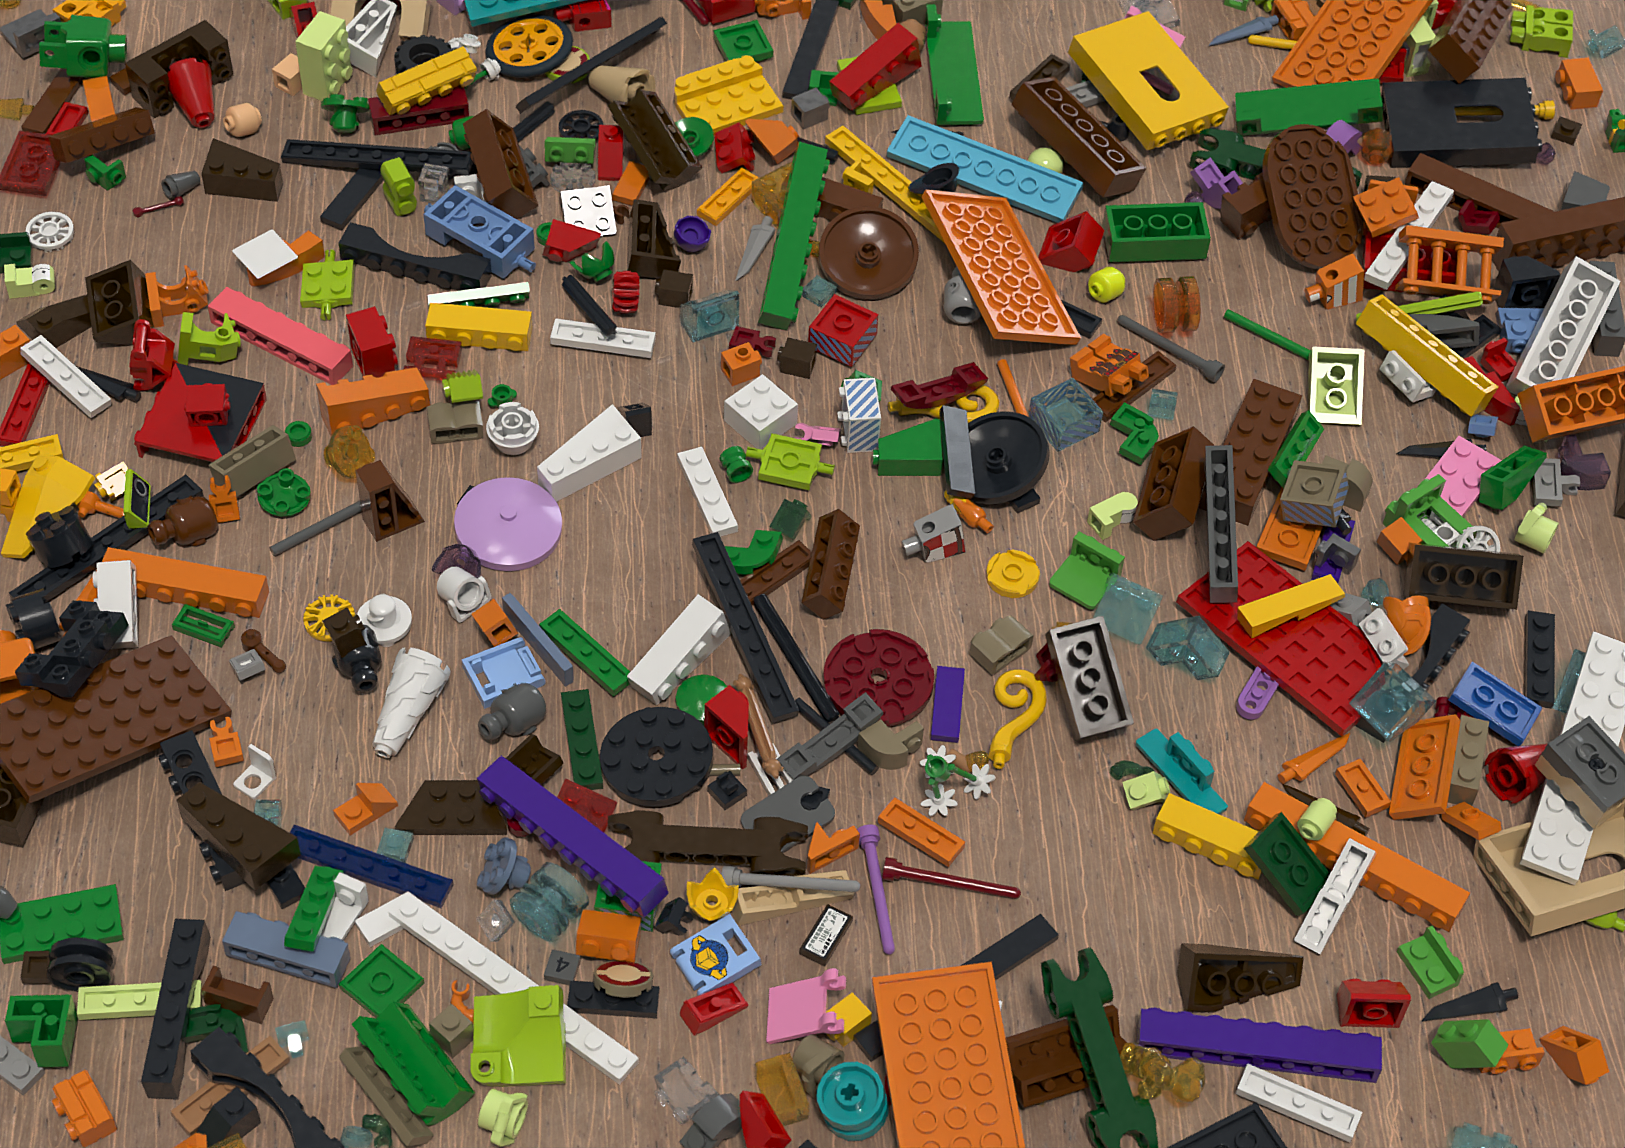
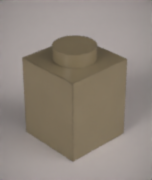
[429,1003,474,1059]

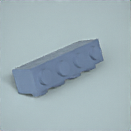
[222,911,351,988]

